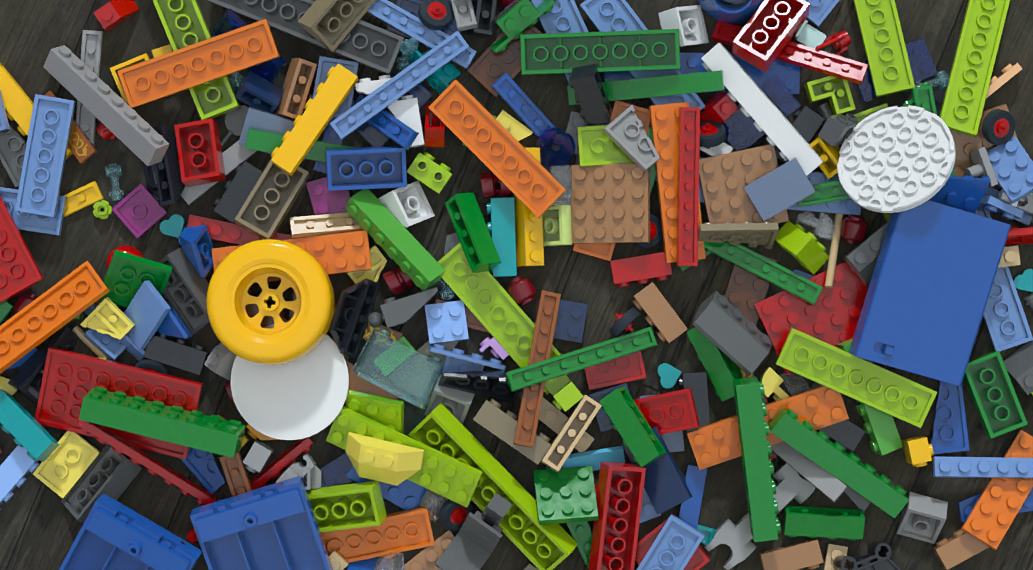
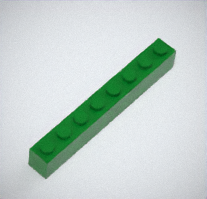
[768,407,909,518]

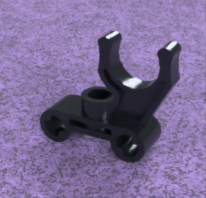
[833,542,901,570]

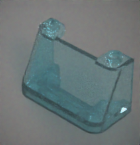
[352,327,444,410]

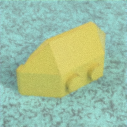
[346,432,424,486]

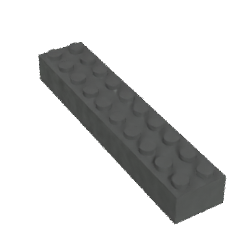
[208,0,405,76]

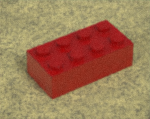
[732,0,810,72]

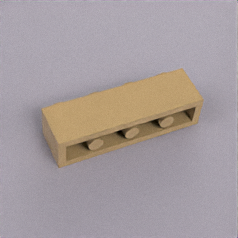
[540,395,602,472]

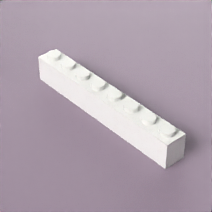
[701,42,823,176]

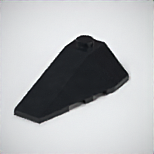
[8,326,79,405]
[438,370,523,404]

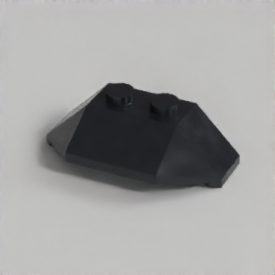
[143,125,186,206]
[329,279,381,358]

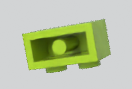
[407,152,452,194]

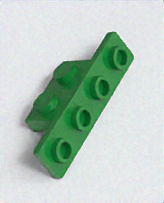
[490,0,556,53]

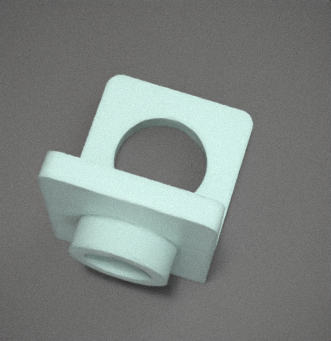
[794,20,826,49]

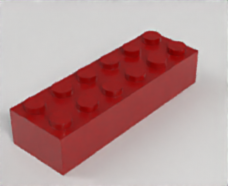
[588,462,646,570]

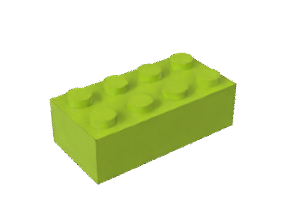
[306,481,387,532]

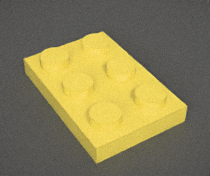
[33,431,101,498]

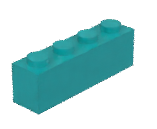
[487,197,517,277]
[0,389,60,462]

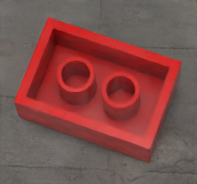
[174,118,226,187]

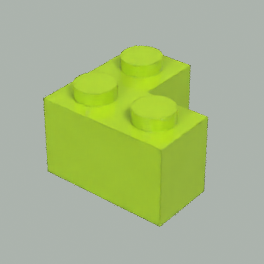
[804,76,856,115]
[775,221,829,275]
[544,375,584,412]

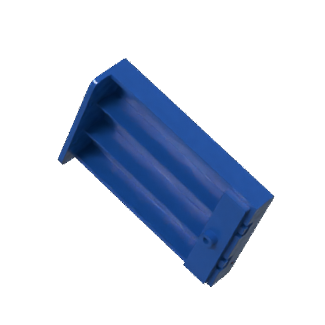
[849,200,1011,386]
[190,476,333,570]
[59,494,202,570]

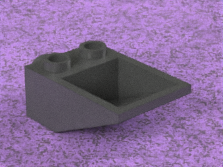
[368,287,439,328]

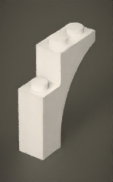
[355,75,425,148]

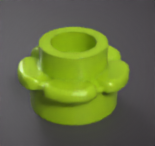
[93,200,112,219]

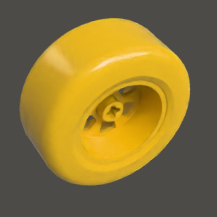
[206,239,335,365]

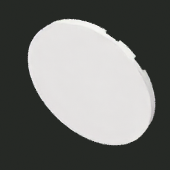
[837,105,956,213]
[231,322,349,440]

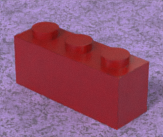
[610,252,672,288]

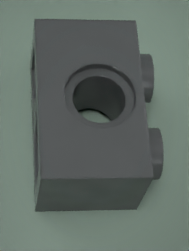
[818,113,859,147]

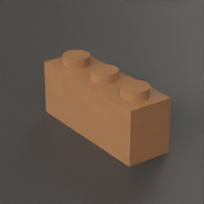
[275,58,317,120]
[633,282,687,343]
[933,529,989,570]
[759,538,824,570]

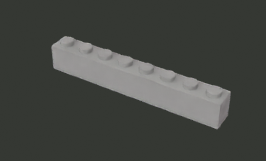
[43,45,169,166]

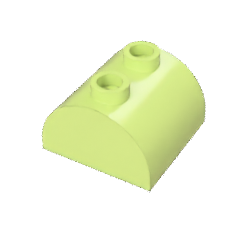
[542,205,572,246]

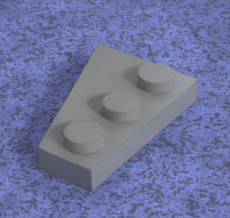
[603,105,660,172]

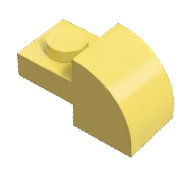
[760,367,790,401]

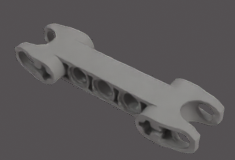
[705,462,816,570]

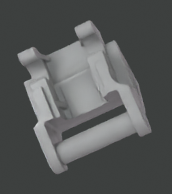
[276,454,322,490]

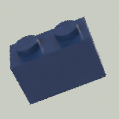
[235,71,283,113]

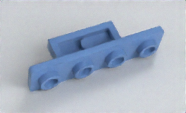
[980,187,1033,225]
[84,304,145,362]
[428,343,506,373]

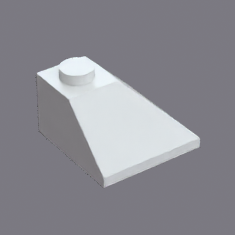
[658,5,709,47]
[378,181,435,228]

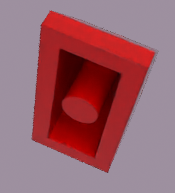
[94,0,140,32]
[700,91,739,123]
[425,104,445,147]

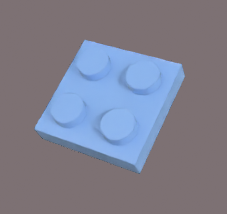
[425,300,469,345]

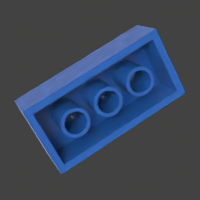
[325,145,407,191]

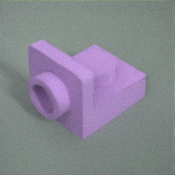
[479,337,509,360]

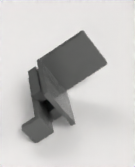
[435,494,512,570]

